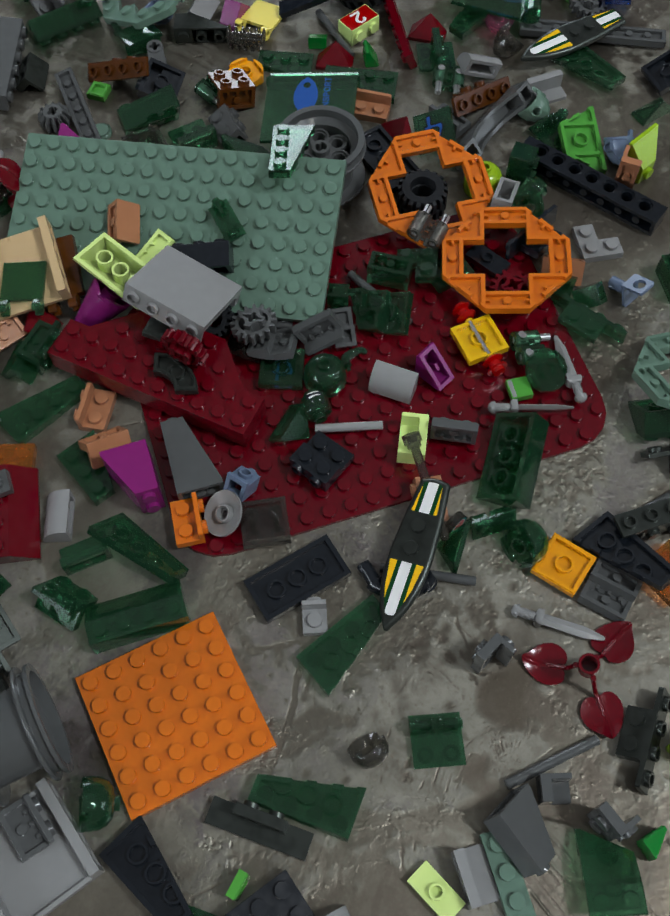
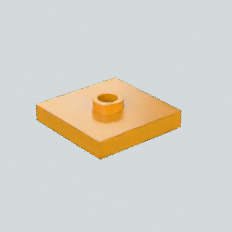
[530,533,597,598]

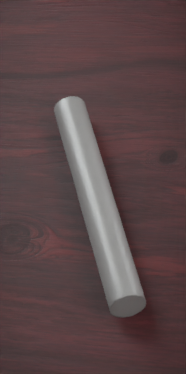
[315,421,383,433]

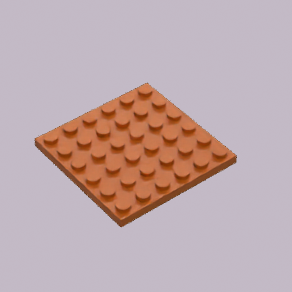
[75,612,277,821]

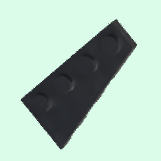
[99,816,194,916]

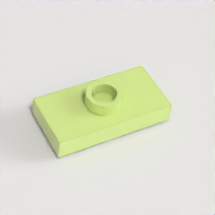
[136,228,176,264]
[407,860,466,916]

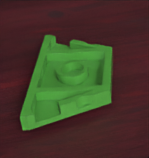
[557,106,607,174]

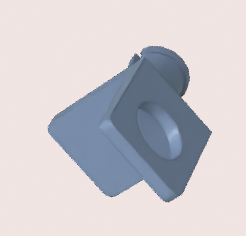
[608,274,654,307]

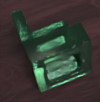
[571,281,608,311]

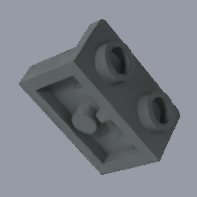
[430,417,479,445]

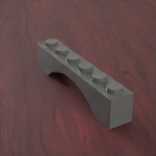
[455,80,536,170]

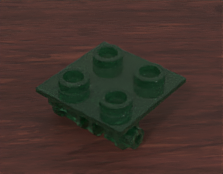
[528,108,568,150]
[408,712,466,770]

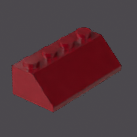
[0,464,41,564]

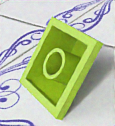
[627,122,659,184]

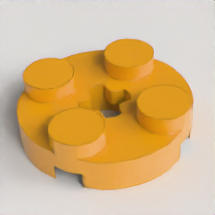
[229,58,264,87]

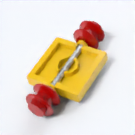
[450,301,509,377]

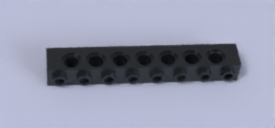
[514,136,668,236]

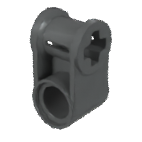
[146,40,167,64]

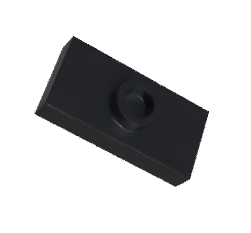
[464,245,511,278]

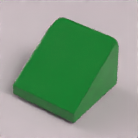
[308,34,328,49]
[363,40,379,68]
[636,825,667,861]

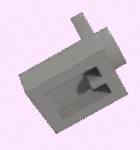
[301,597,328,636]

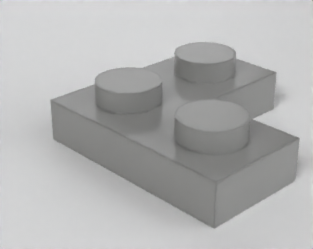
[571,224,624,263]

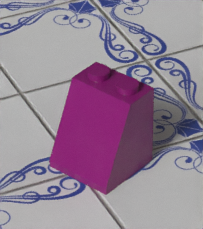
[99,439,166,513]

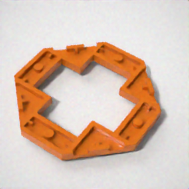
[367,129,494,251]
[442,207,572,314]

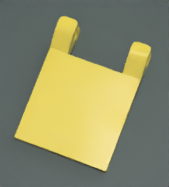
[235,0,282,41]

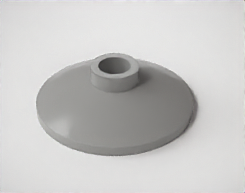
[204,490,242,537]

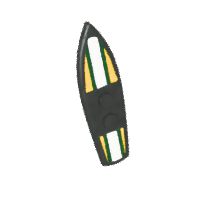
[521,8,626,62]
[379,478,450,631]

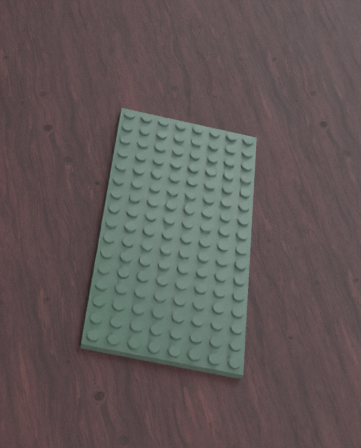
[7,133,347,323]

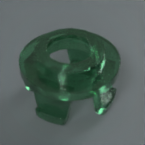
[511,190,544,218]

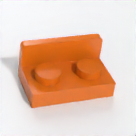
[170,492,209,548]

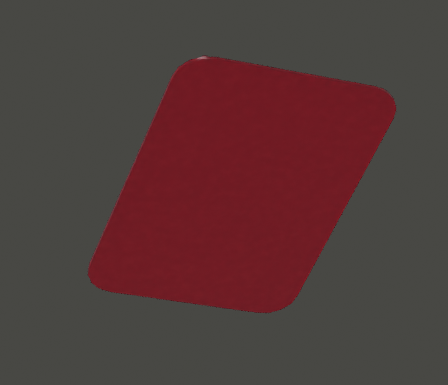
[128,214,606,557]

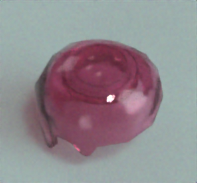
[485,10,515,35]

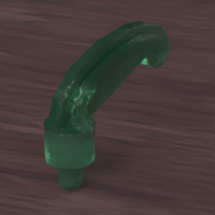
[341,347,368,371]

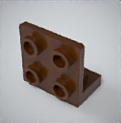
[208,68,256,109]

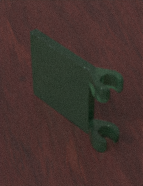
[111,23,163,49]
[0,261,47,317]

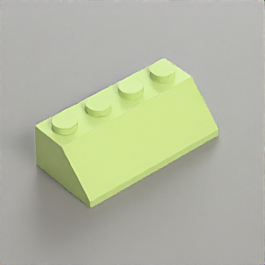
[73,232,146,310]

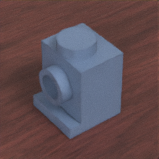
[223,465,261,503]

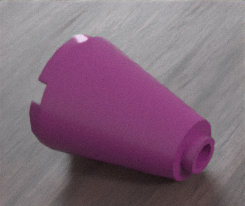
[75,277,130,326]

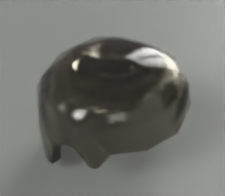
[347,732,389,769]

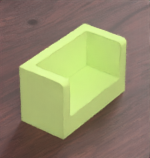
[396,412,429,465]

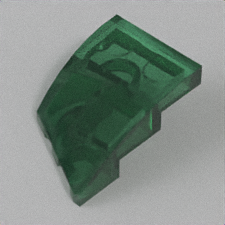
[347,288,414,336]
[574,828,649,916]

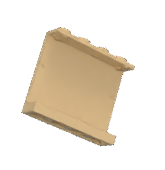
[0,215,72,321]

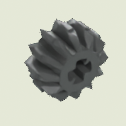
[38,101,72,134]

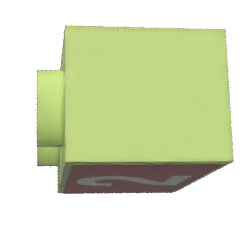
[338,4,379,46]

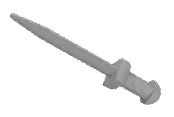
[554,335,587,403]
[488,399,574,416]
[511,604,605,641]

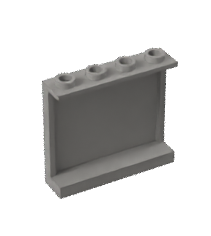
[122,245,242,343]
[0,777,105,916]

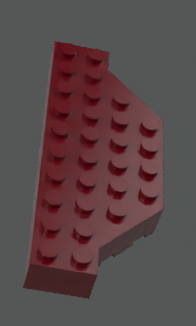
[47,311,266,447]

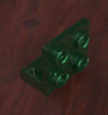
[168,119,218,149]

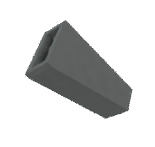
[160,417,224,500]

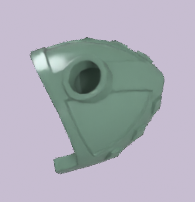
[517,86,551,122]

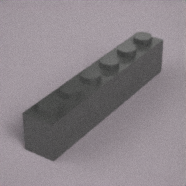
[0,16,28,111]

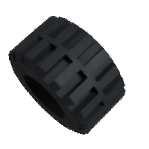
[397,169,448,222]

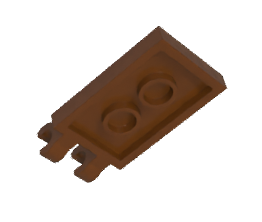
[47,234,86,317]

